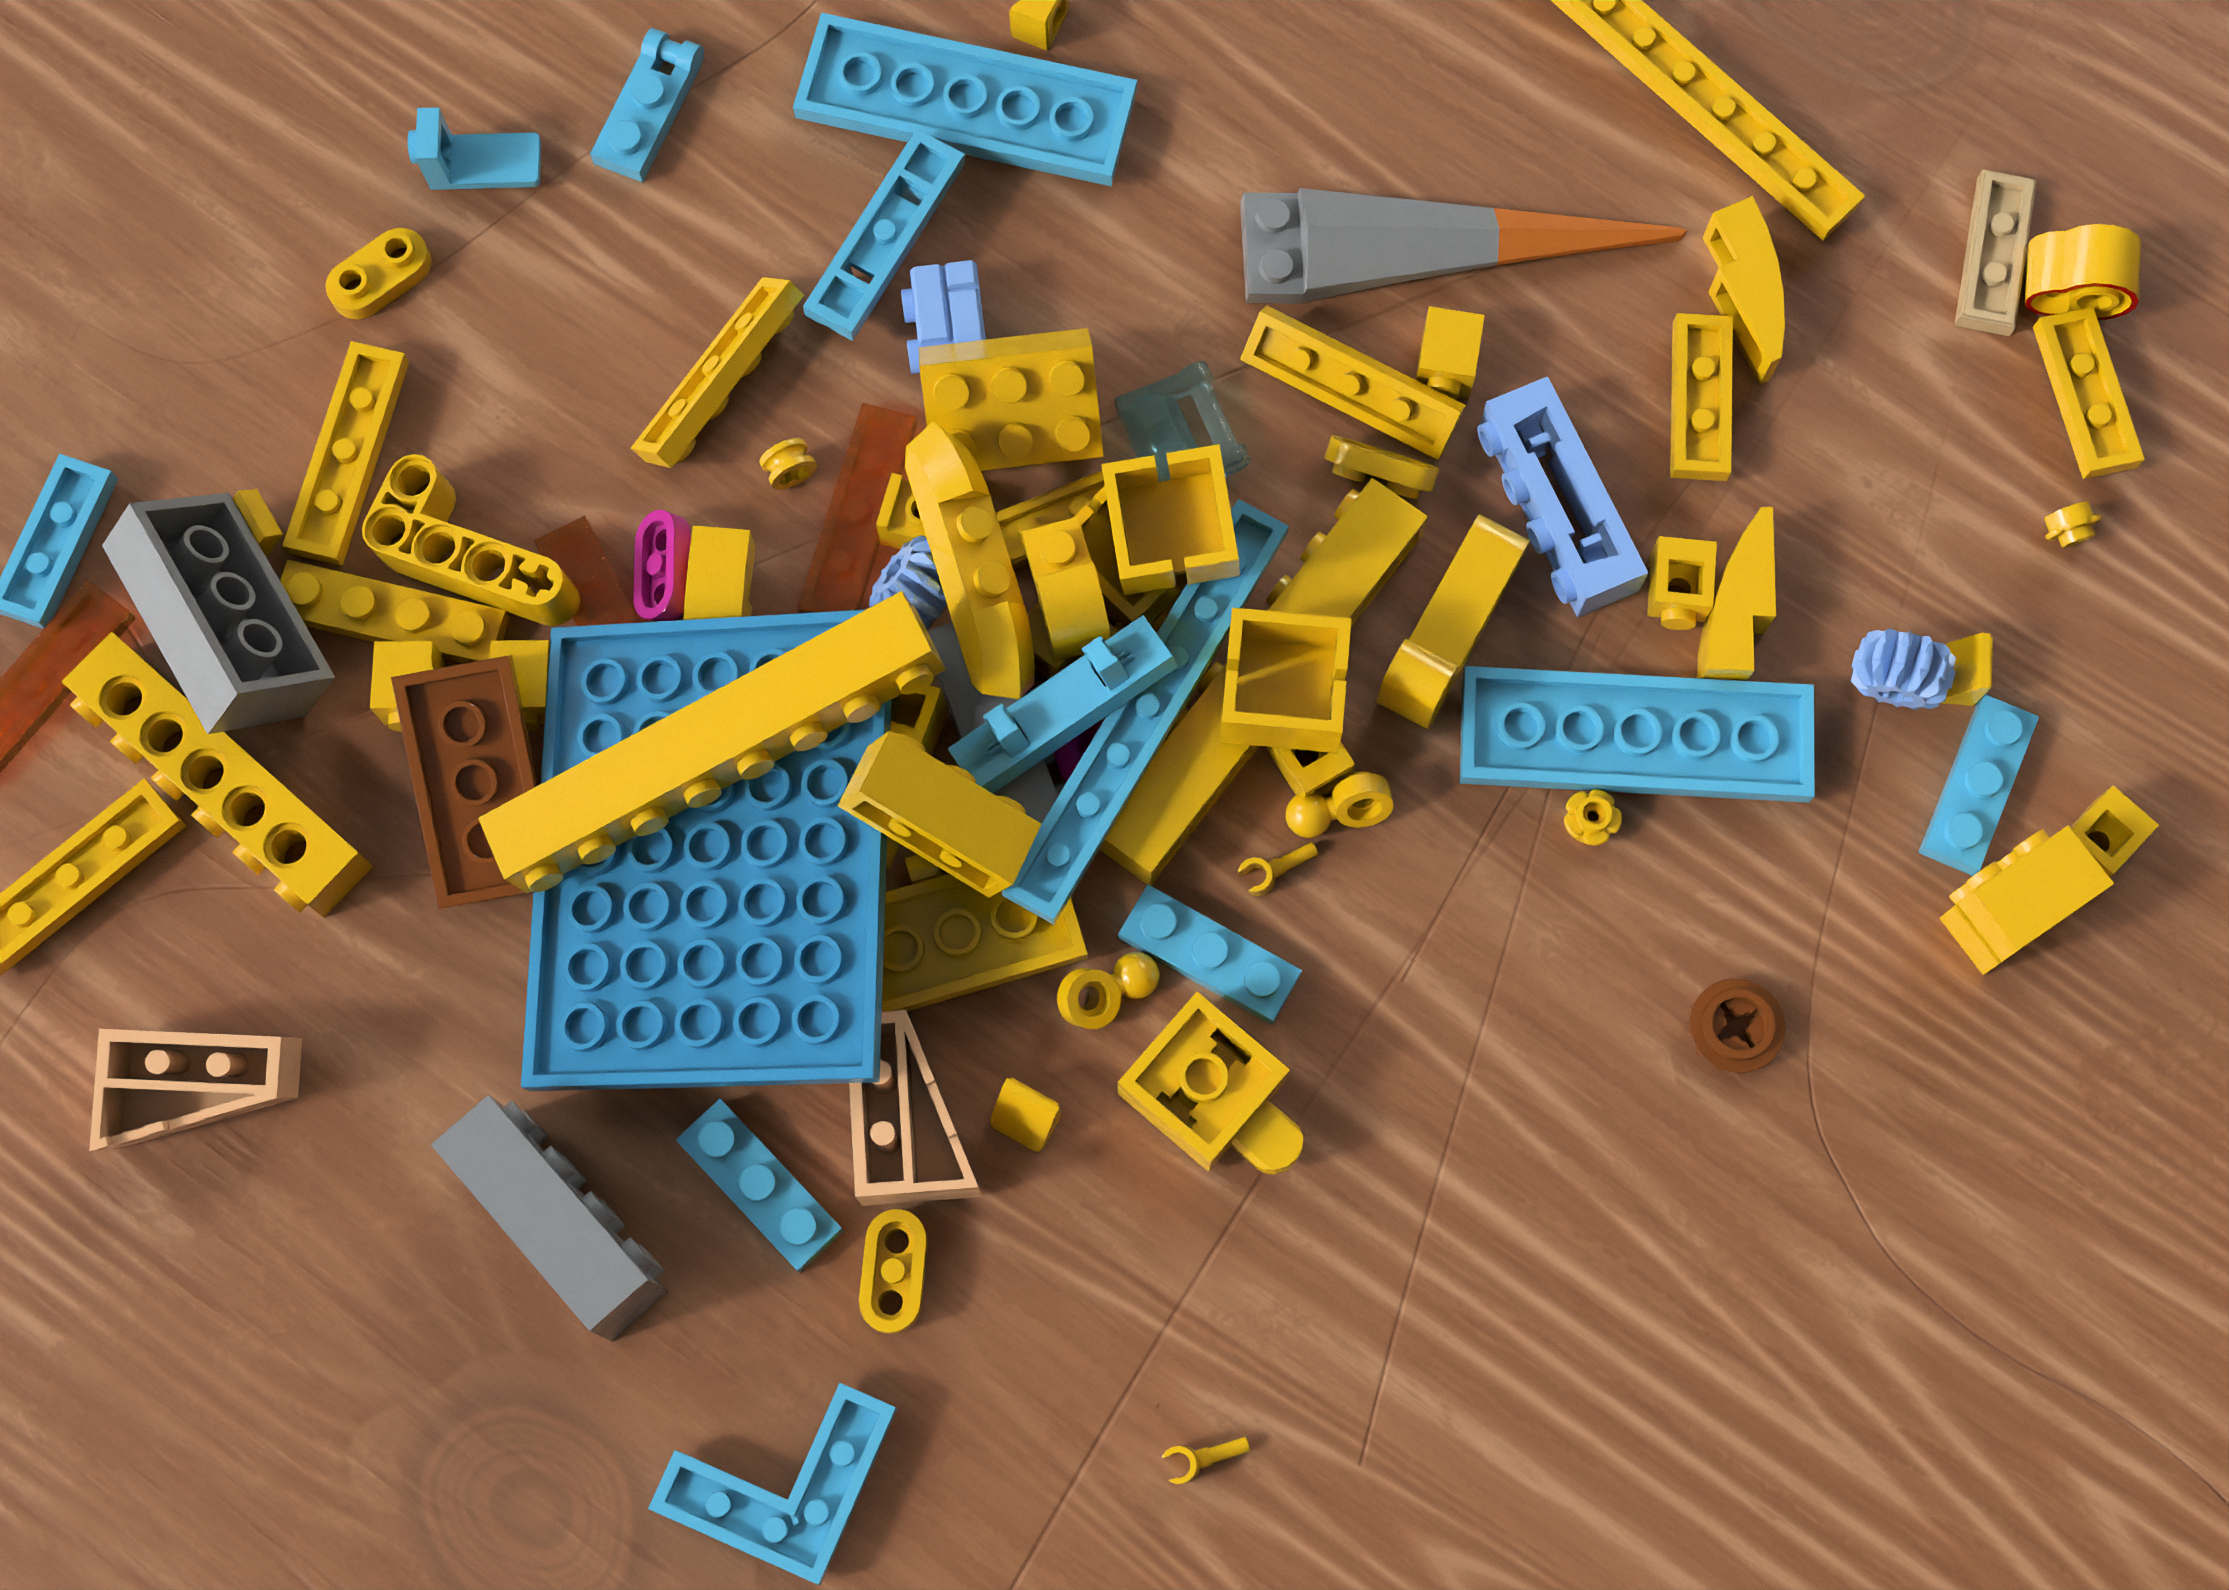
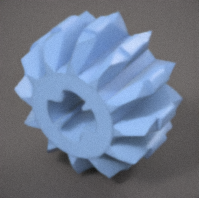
[869,535,947,629]
[1851,628,1956,710]

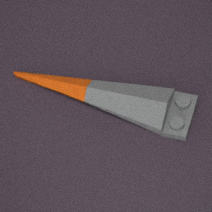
[1240,188,1688,304]

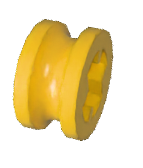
[759,438,817,490]

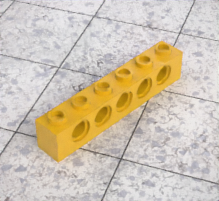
[61,632,373,918]

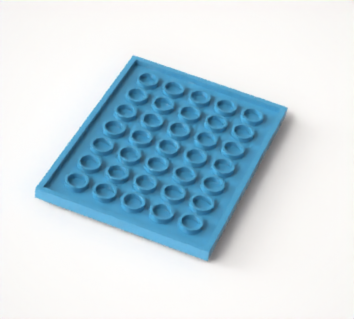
[521,610,891,1091]

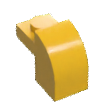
[1021,517,1110,662]

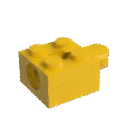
[1117,991,1304,1175]

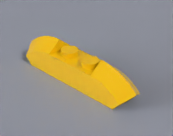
[905,421,1035,699]

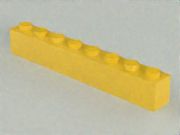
[1099,478,1428,886]
[478,591,946,894]

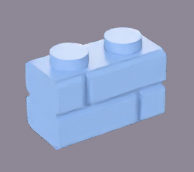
[901,260,986,374]

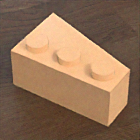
[849,1010,982,1206]
[89,1029,302,1151]

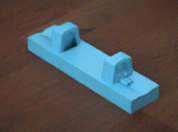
[803,128,965,341]
[947,615,1179,794]

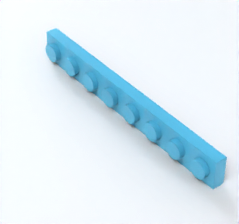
[1002,499,1289,925]

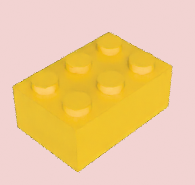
[918,328,1104,471]

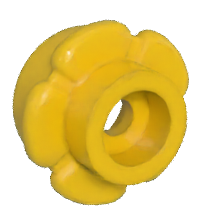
[2044,501,2102,548]
[1564,789,1622,846]

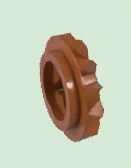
[1687,979,1786,1075]

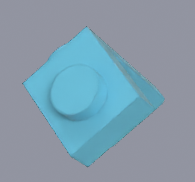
[408,108,541,190]

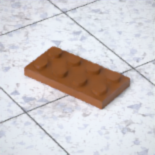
[391,655,538,909]

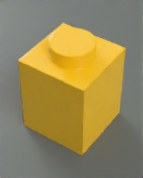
[1415,306,1485,400]

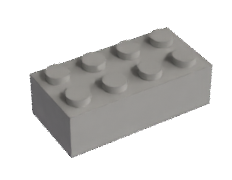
[102,493,335,734]
[431,1095,668,1341]

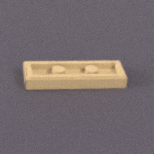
[1954,169,2037,336]

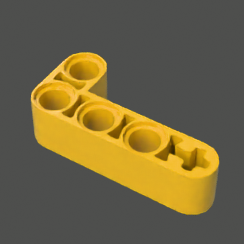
[362,454,580,626]
[1377,514,1531,729]

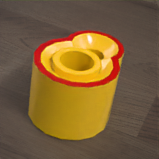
[2025,224,2142,320]

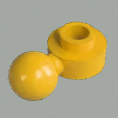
[1285,771,1394,838]
[1057,952,1160,1029]

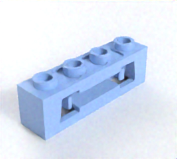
[1477,376,1649,618]

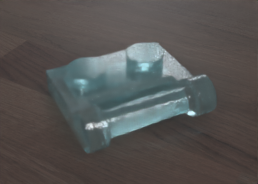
[1115,361,1251,482]

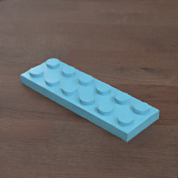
[793,13,1137,187]
[1459,666,1815,803]

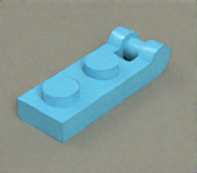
[590,28,704,183]

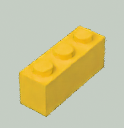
[837,730,1042,897]

